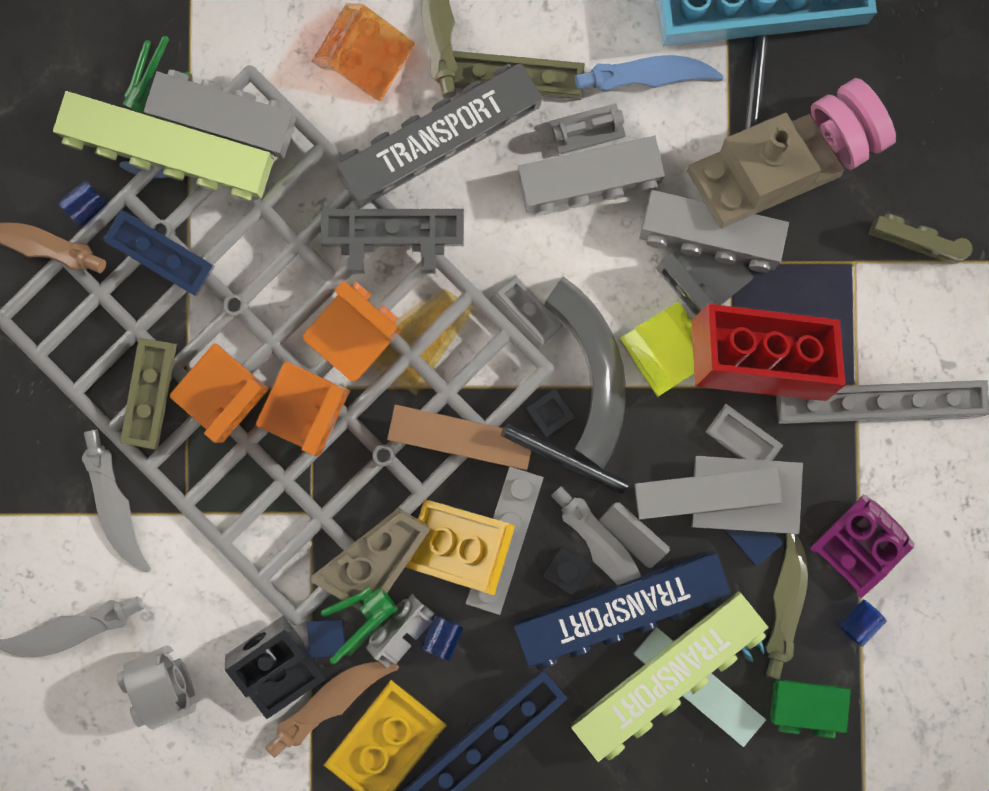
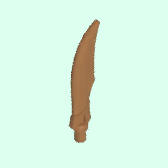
[0,223,106,273]
[265,662,399,758]

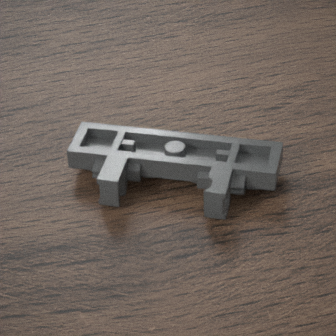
[321,209,464,274]

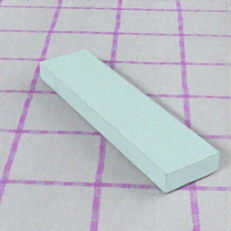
[633,627,766,747]

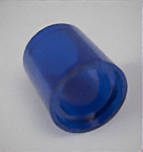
[58,180,106,226]
[839,599,887,647]
[420,615,464,661]

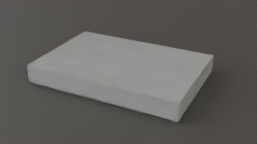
[691,456,803,534]

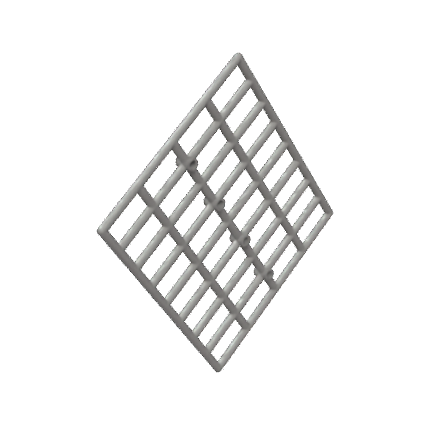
[0,65,554,626]

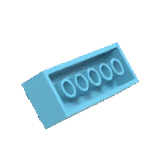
[657,0,877,46]

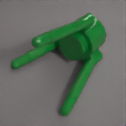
[122,36,190,115]
[321,586,398,664]

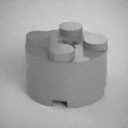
[117,645,196,730]

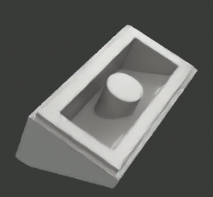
[489,275,563,350]
[599,502,670,568]

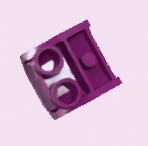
[810,494,915,598]

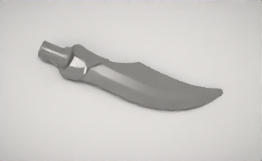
[82,429,151,572]
[551,486,641,585]
[0,596,144,657]

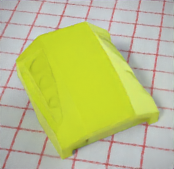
[619,302,694,397]

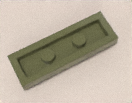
[120,338,177,449]

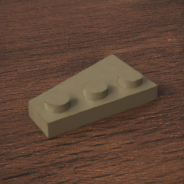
[310,508,430,611]

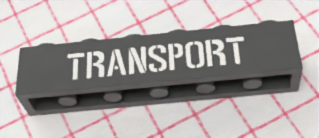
[337,62,543,209]

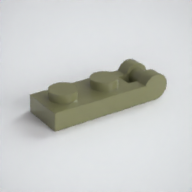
[868,214,973,264]

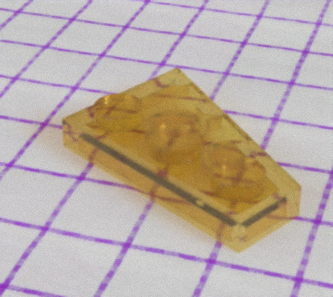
[371,289,474,396]

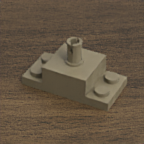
[687,113,844,229]

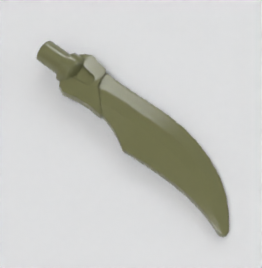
[421,0,459,98]
[765,533,808,679]

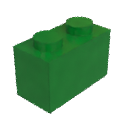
[769,679,851,738]

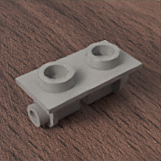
[550,103,626,155]
[366,594,435,668]

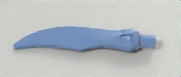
[575,55,724,92]

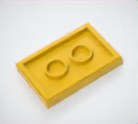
[405,499,515,595]
[324,680,447,791]

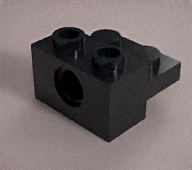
[225,615,326,720]

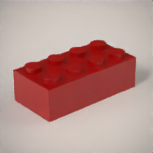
[691,304,846,401]

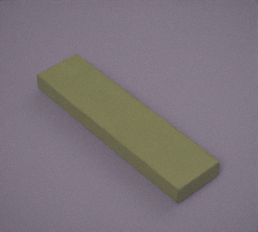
[453,51,585,100]

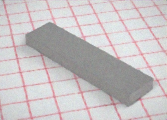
[634,467,782,520]

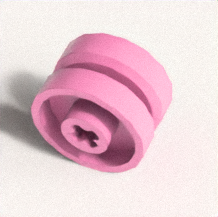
[811,78,896,170]

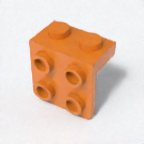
[303,280,401,382]

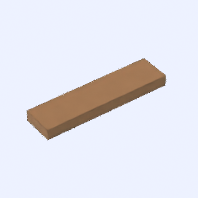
[387,405,535,470]

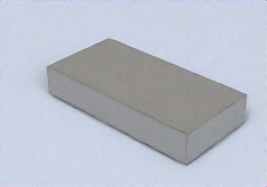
[705,404,783,461]

